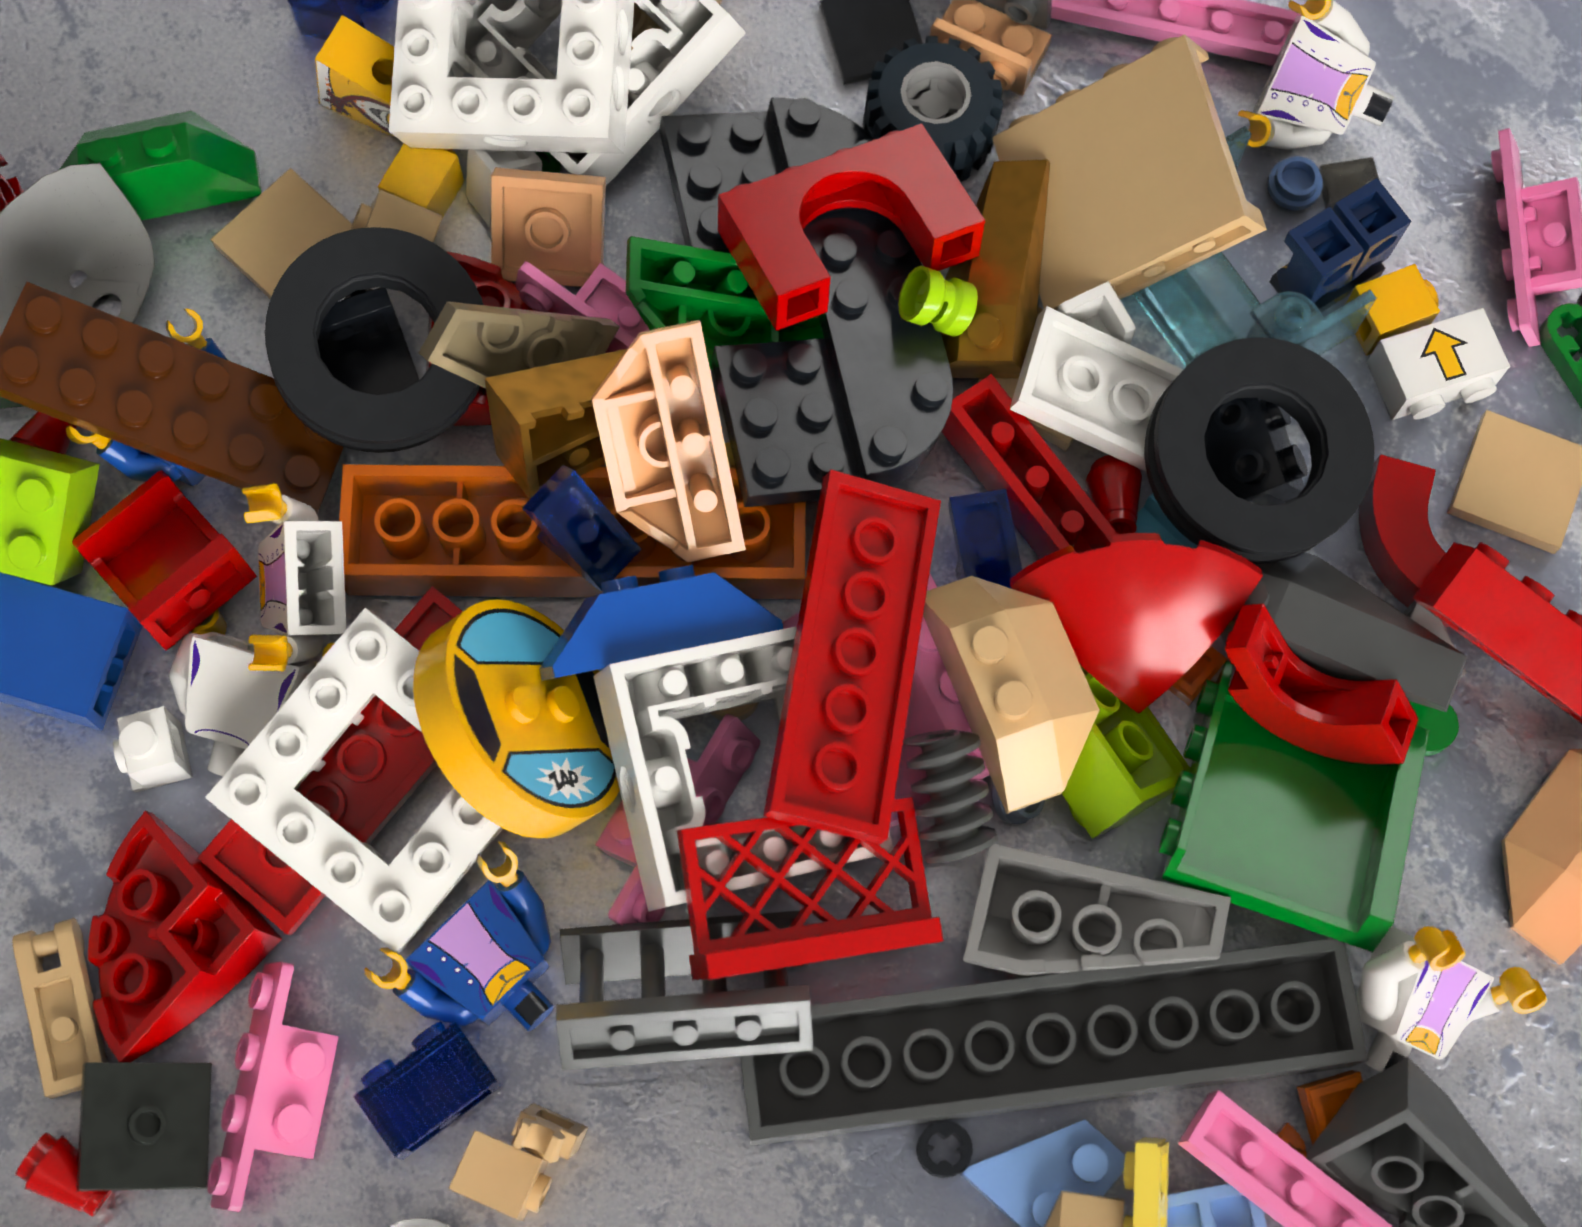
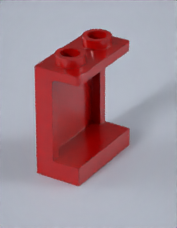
[72,470,257,651]

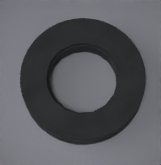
[265,227,484,453]
[1144,337,1374,564]

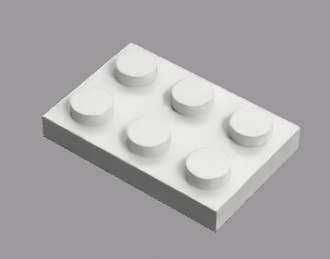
[1009,306,1184,471]

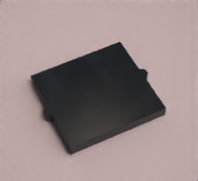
[820,0,923,85]

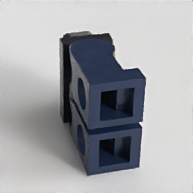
[1269,178,1412,324]

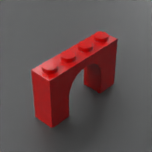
[718,123,985,331]

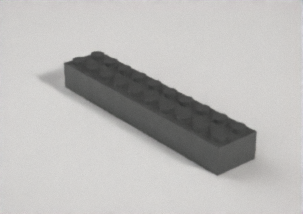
[740,938,1368,1146]

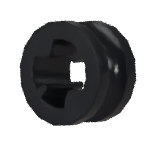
[916,1120,973,1178]

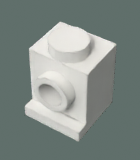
[113,706,193,793]

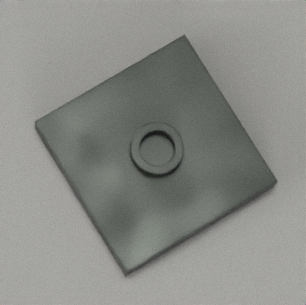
[76,1062,212,1191]

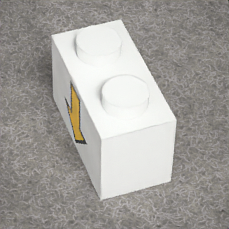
[1367,308,1510,420]

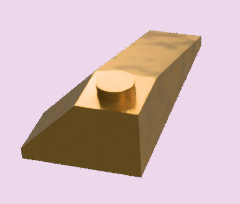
[941,159,1050,378]

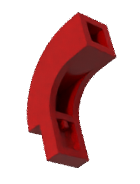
[1359,454,1448,627]
[1225,604,1419,764]

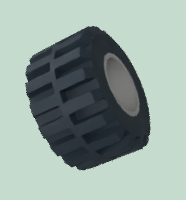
[862,36,1004,182]

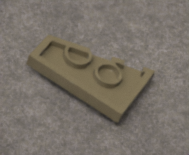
[418,301,620,388]

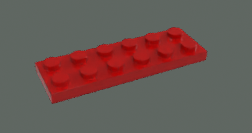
[763,469,941,844]
[197,586,463,936]

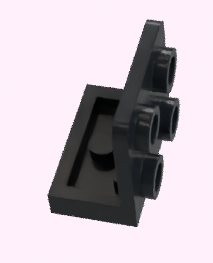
[318,287,420,395]
[1204,398,1308,502]

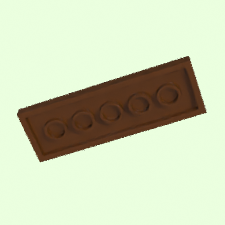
[0,282,344,514]

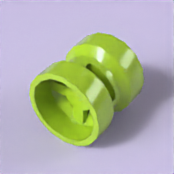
[898,265,978,337]

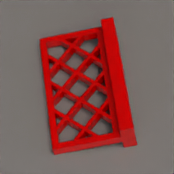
[677,797,943,980]

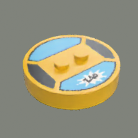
[413,599,620,838]

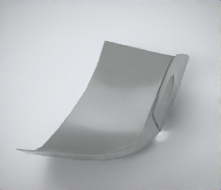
[0,163,155,337]

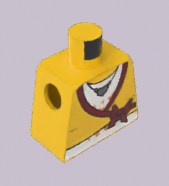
[315,15,395,136]

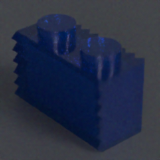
[353,1022,503,1160]

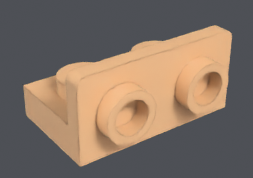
[930,0,1052,96]

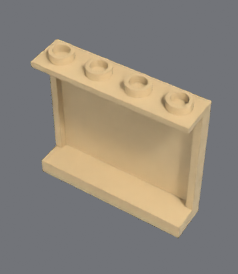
[992,34,1267,310]

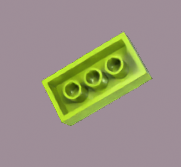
[0,438,100,586]

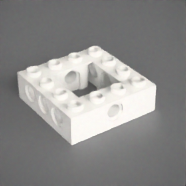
[389,0,635,154]
[465,0,746,186]
[205,608,503,953]
[593,626,893,912]

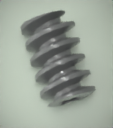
[903,730,998,863]

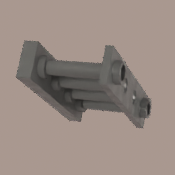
[556,910,813,1070]

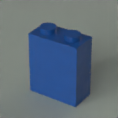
[0,572,143,731]

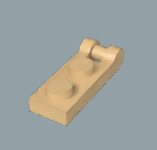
[12,918,108,1099]

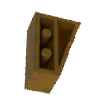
[485,349,627,500]

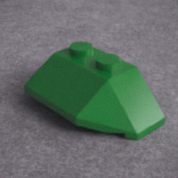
[59,110,262,221]
[626,236,824,370]

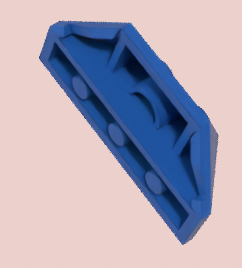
[540,565,784,680]

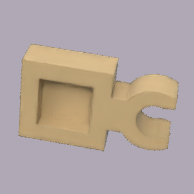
[511,1103,588,1163]

